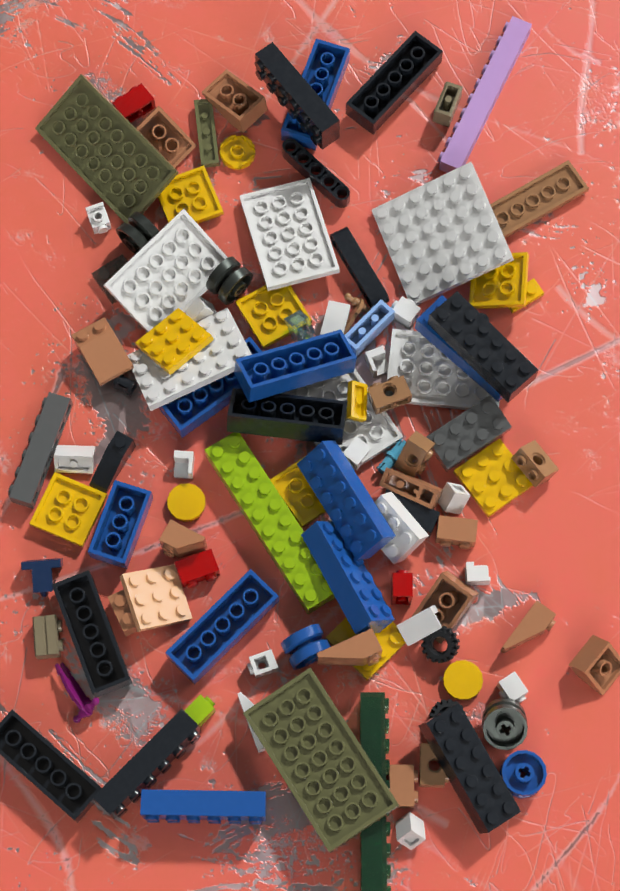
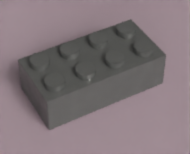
[426,395,512,472]

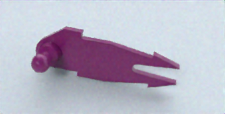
[55,662,100,723]

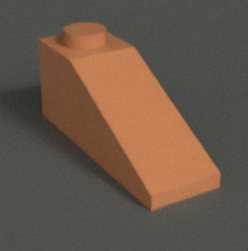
[379,467,443,509]
[500,601,556,653]

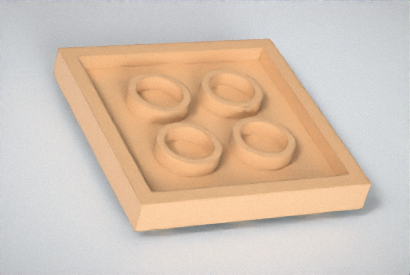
[120,564,193,632]

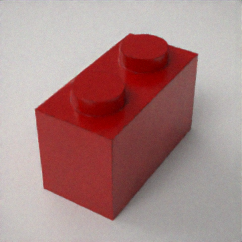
[112,83,156,123]
[175,549,220,588]
[391,570,413,605]

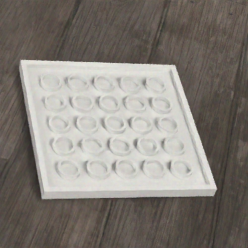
[372,162,514,305]

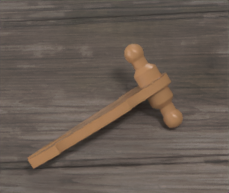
[344,293,371,335]

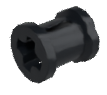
[113,374,138,396]

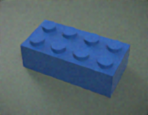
[88,480,153,569]

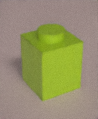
[184,694,216,727]

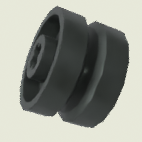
[116,211,159,254]
[206,257,253,305]
[482,698,528,750]

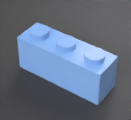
[345,300,395,357]

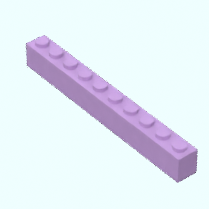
[438,16,532,173]

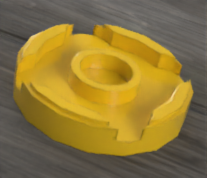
[219,135,256,170]
[167,483,206,522]
[443,660,483,700]

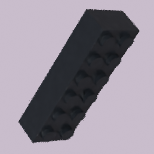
[346,31,443,134]
[255,42,340,150]
[428,291,539,403]
[227,388,347,445]
[52,570,133,698]
[419,703,521,834]
[0,709,101,823]
[93,709,201,819]

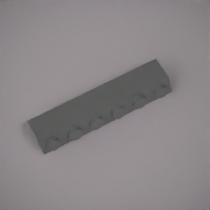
[8,392,73,509]

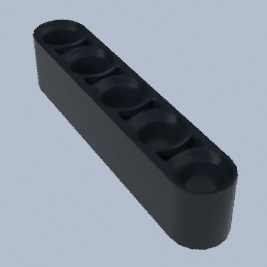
[282,138,350,208]
[330,227,390,309]

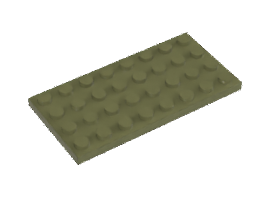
[35,74,179,224]
[243,668,400,853]

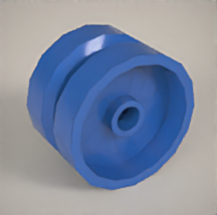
[280,624,331,670]
[499,750,547,799]

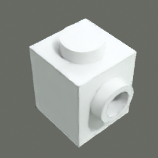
[391,296,421,329]
[496,671,529,704]

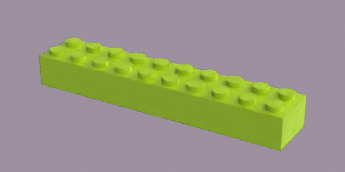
[205,432,335,614]

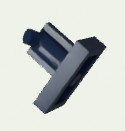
[21,558,63,597]

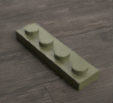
[194,99,220,168]

